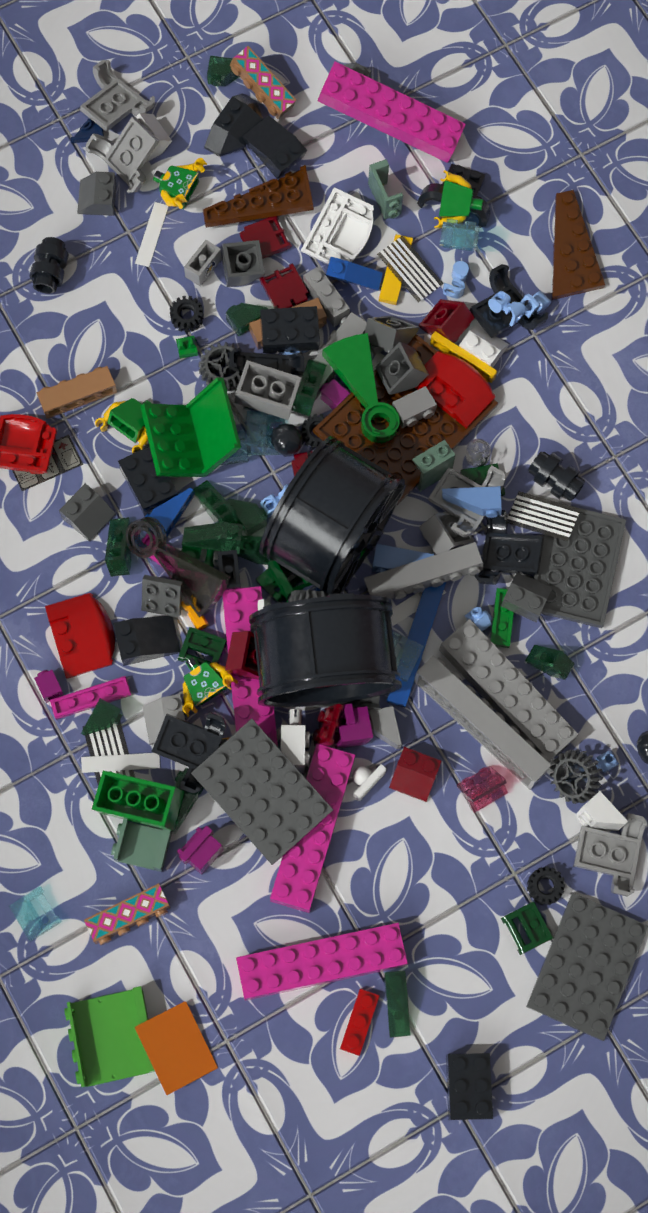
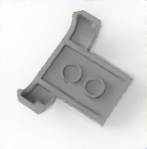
[80,60,155,132]
[86,117,159,193]
[428,465,506,537]
[573,813,647,897]

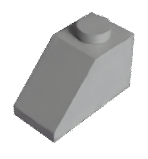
[369,706,402,749]

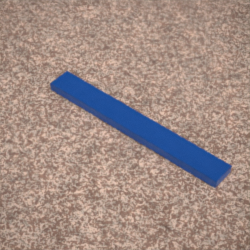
[387,582,446,708]

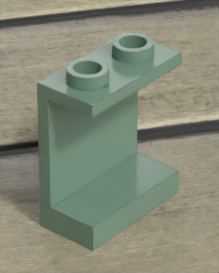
[368,159,403,220]
[412,440,455,492]
[111,819,172,872]

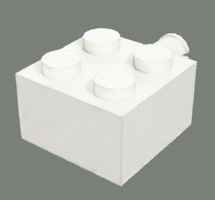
[281,709,309,773]

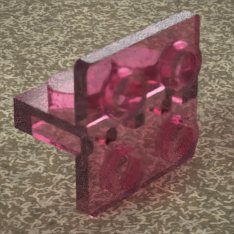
[457,766,508,813]

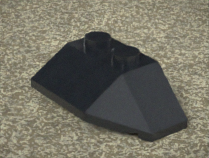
[204,93,263,157]

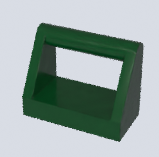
[268,561,314,601]

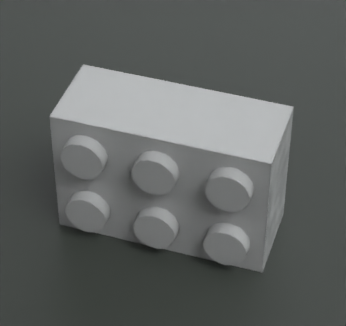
[234,360,302,420]

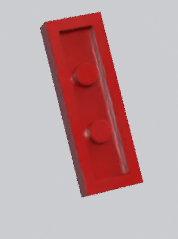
[340,989,379,1056]

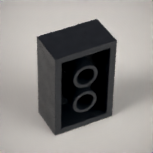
[260,306,320,353]
[118,446,178,517]
[446,1053,493,1120]

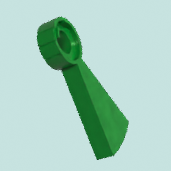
[322,333,400,443]

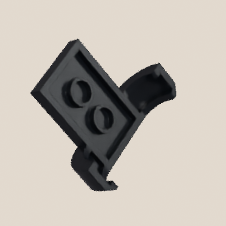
[417,164,490,228]
[469,264,548,338]
[229,348,304,411]
[475,510,544,585]
[152,712,227,793]

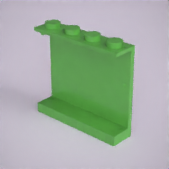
[64,986,155,1088]

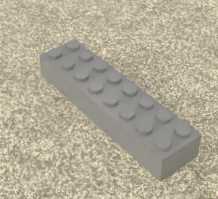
[439,619,579,763]
[414,656,551,790]

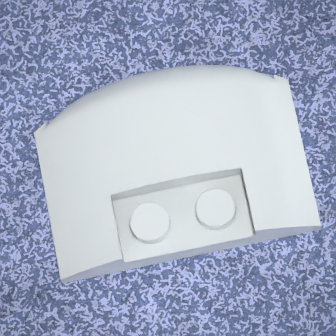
[301,187,374,264]

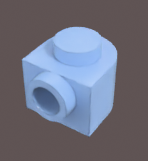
[465,607,492,632]

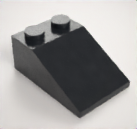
[242,115,307,179]
[113,616,180,666]

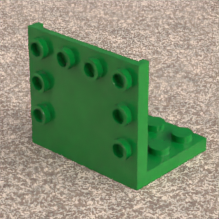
[140,377,241,477]

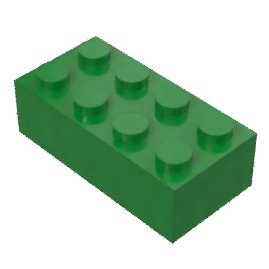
[92,770,184,831]

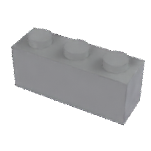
[303,266,350,327]

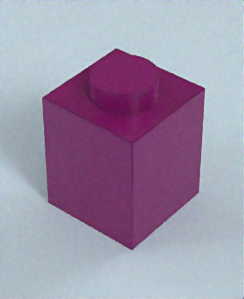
[320,379,350,410]
[34,670,64,703]

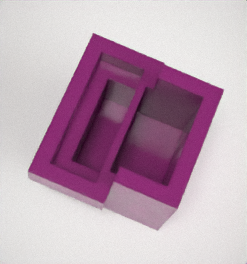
[333,704,373,749]
[177,826,223,875]

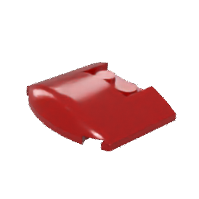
[415,351,495,429]
[0,414,57,474]
[45,593,115,679]

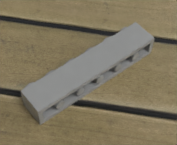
[293,312,367,415]
[364,542,483,599]

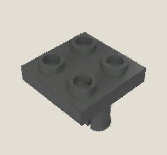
[141,575,183,618]

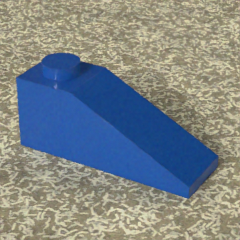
[326,257,383,291]
[143,488,194,542]

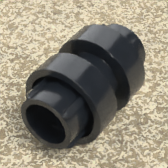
[29,237,69,294]
[528,451,585,501]

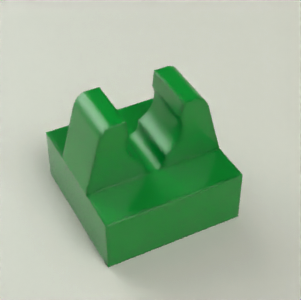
[176,336,198,359]

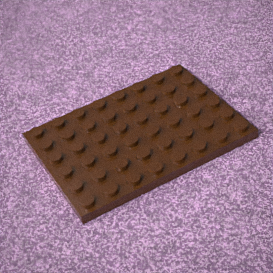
[313,334,498,505]

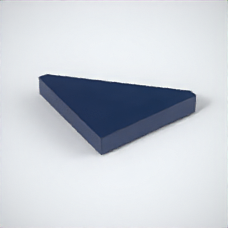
[70,119,104,144]

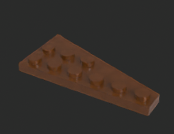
[203,165,314,228]
[552,190,605,300]

